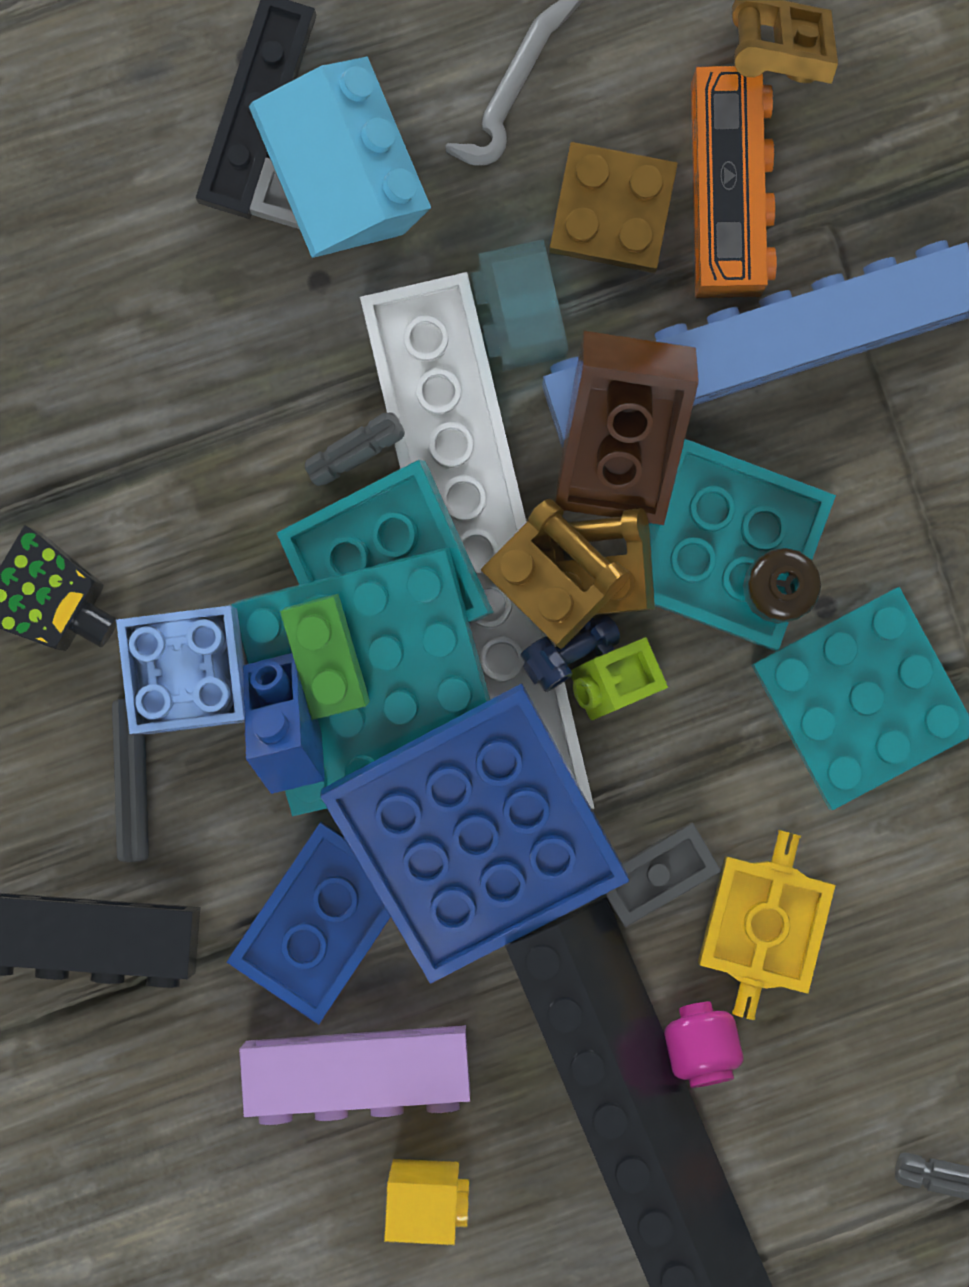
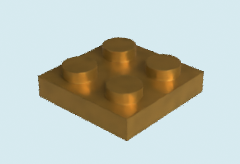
[549,142,678,273]

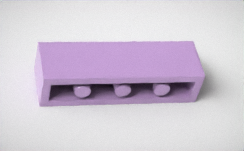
[240,1025,471,1125]

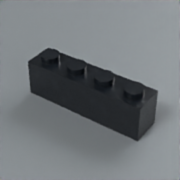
[0,893,201,988]

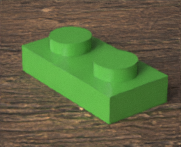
[280,594,370,720]

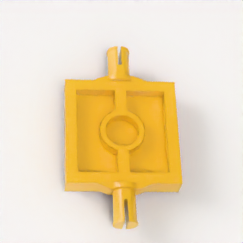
[698,830,836,1020]

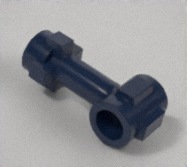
[520,615,620,692]

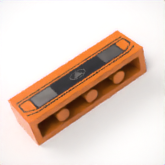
[691,66,777,298]

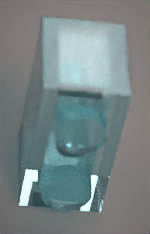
[470,239,568,371]

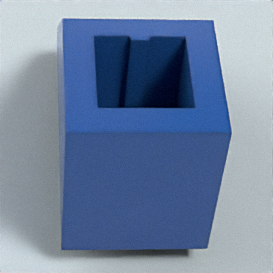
[243,653,325,794]

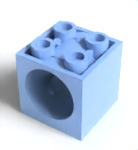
[116,605,248,734]

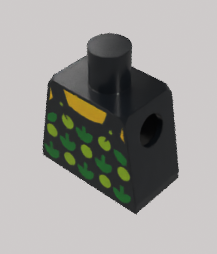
[0,525,117,651]

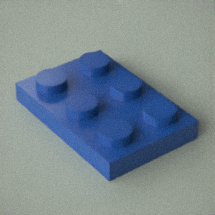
[227,822,391,1025]

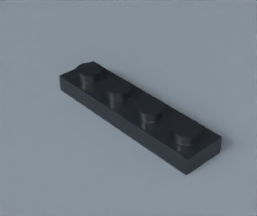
[195,0,317,219]

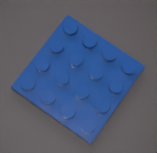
[320,683,629,984]

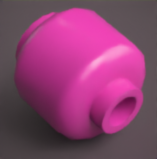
[664,1001,744,1088]

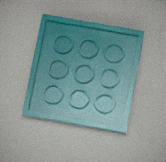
[231,547,490,817]

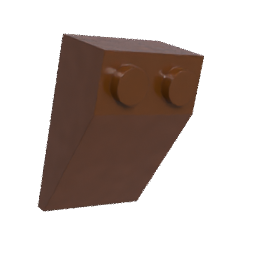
[555,331,699,525]

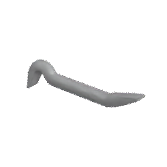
[446,0,584,166]

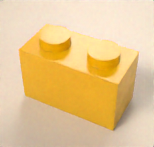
[385,1159,469,1245]

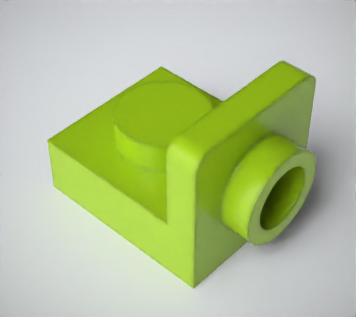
[571,637,668,720]

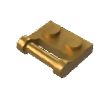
[732,0,838,84]
[480,498,630,649]
[536,508,655,615]

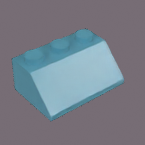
[249,56,431,258]

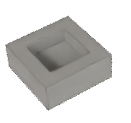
[250,158,300,229]

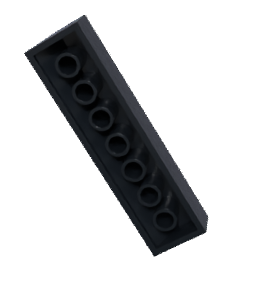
[505,897,772,1287]

